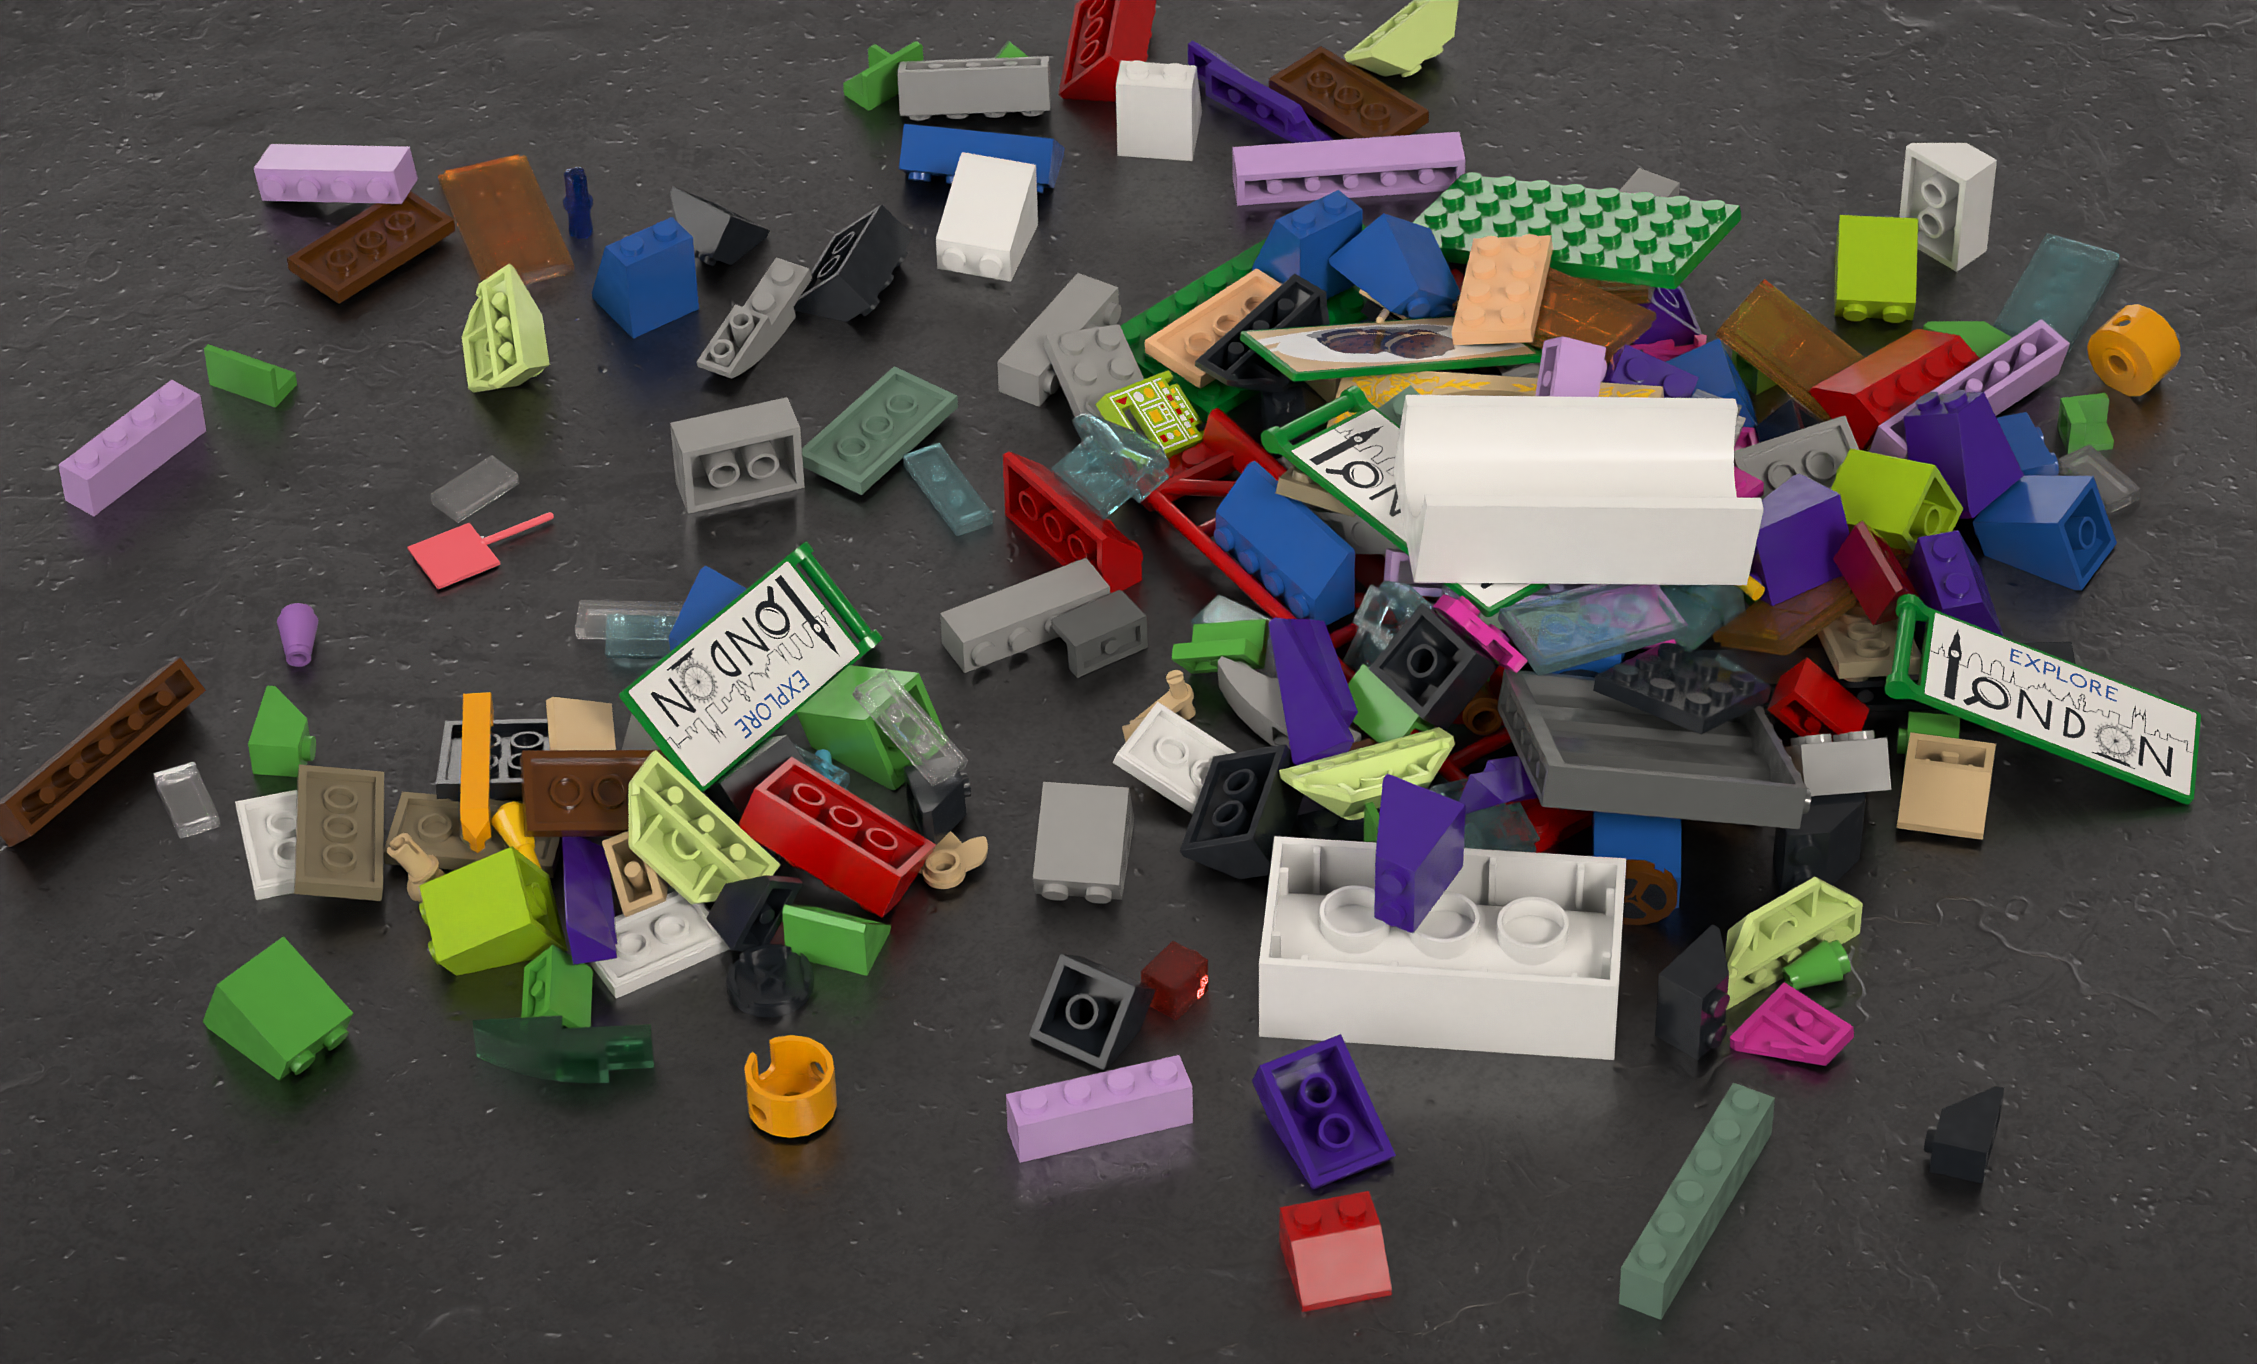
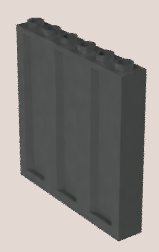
[1498,669,1811,829]

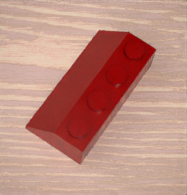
[1058,0,1156,102]
[1809,329,1980,450]
[1003,451,1143,594]
[738,756,936,917]

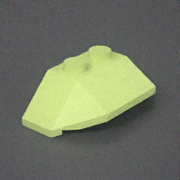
[1344,0,1459,77]
[462,263,550,393]
[1279,727,1455,820]
[629,750,780,904]
[1725,877,1863,1010]

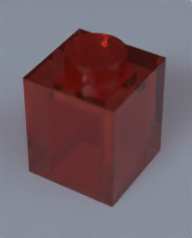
[1141,941,1208,1021]

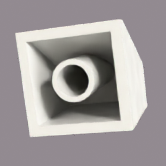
[1116,61,1202,161]
[936,152,1038,282]

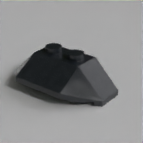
[1195,273,1330,393]

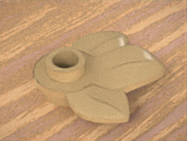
[919,831,988,889]

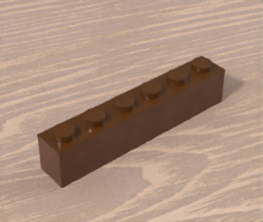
[0,657,206,847]

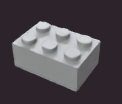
[670,397,805,514]
[1784,730,1891,796]

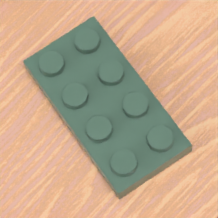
[802,366,958,495]

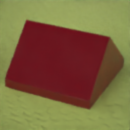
[1833,520,1925,626]

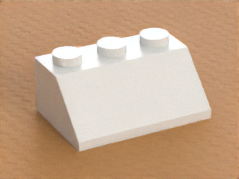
[1899,143,1997,272]

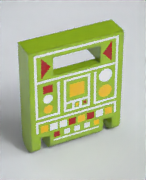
[1095,370,1205,471]

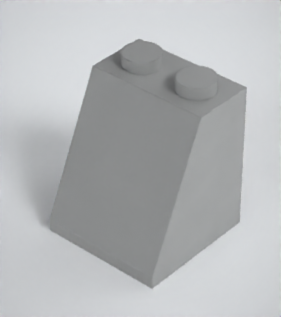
[1033,782,1134,904]

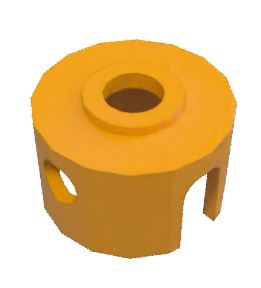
[2087,304,2181,396]
[744,1035,837,1138]

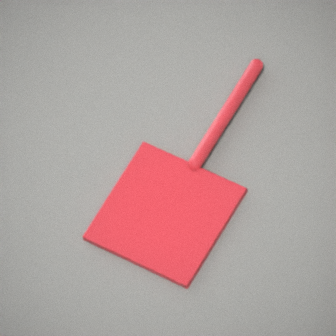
[407,512,554,589]

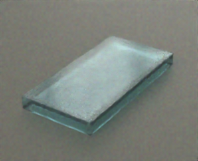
[1993,233,2120,356]
[1498,584,1688,676]

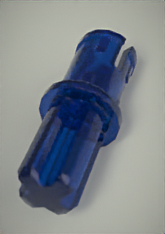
[563,166,594,239]

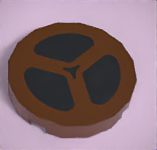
[1622,859,1678,925]

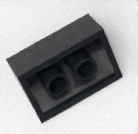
[793,204,913,322]
[1180,744,1304,879]

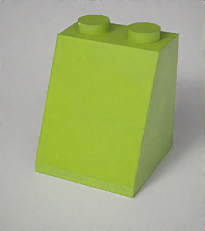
[1834,215,1918,323]
[1831,448,1963,569]
[419,846,568,976]

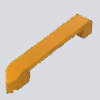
[460,692,494,853]

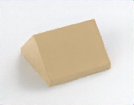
[546,697,616,750]

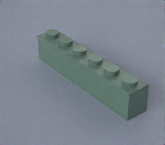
[1619,1083,1775,1320]

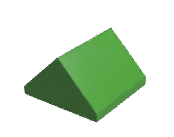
[782,904,891,976]

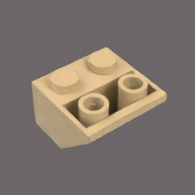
[1897,732,1996,840]

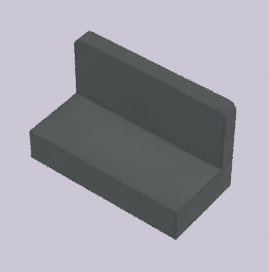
[1051,590,1148,678]

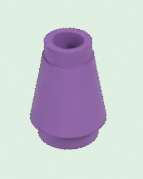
[277,603,319,667]

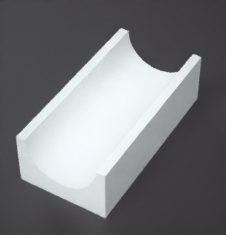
[1393,395,1764,585]
[1259,836,1626,1060]

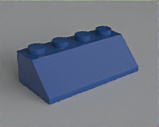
[899,124,1065,194]
[1214,461,1355,625]

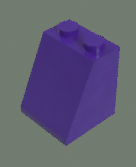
[1903,390,2024,519]
[1749,473,1849,606]
[1906,530,2004,645]
[1374,773,1466,934]

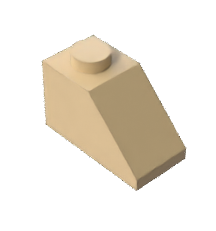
[602,831,669,917]

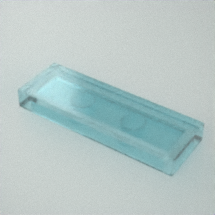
[903,443,993,536]

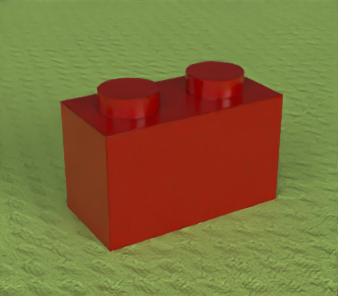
[1767,657,1870,742]

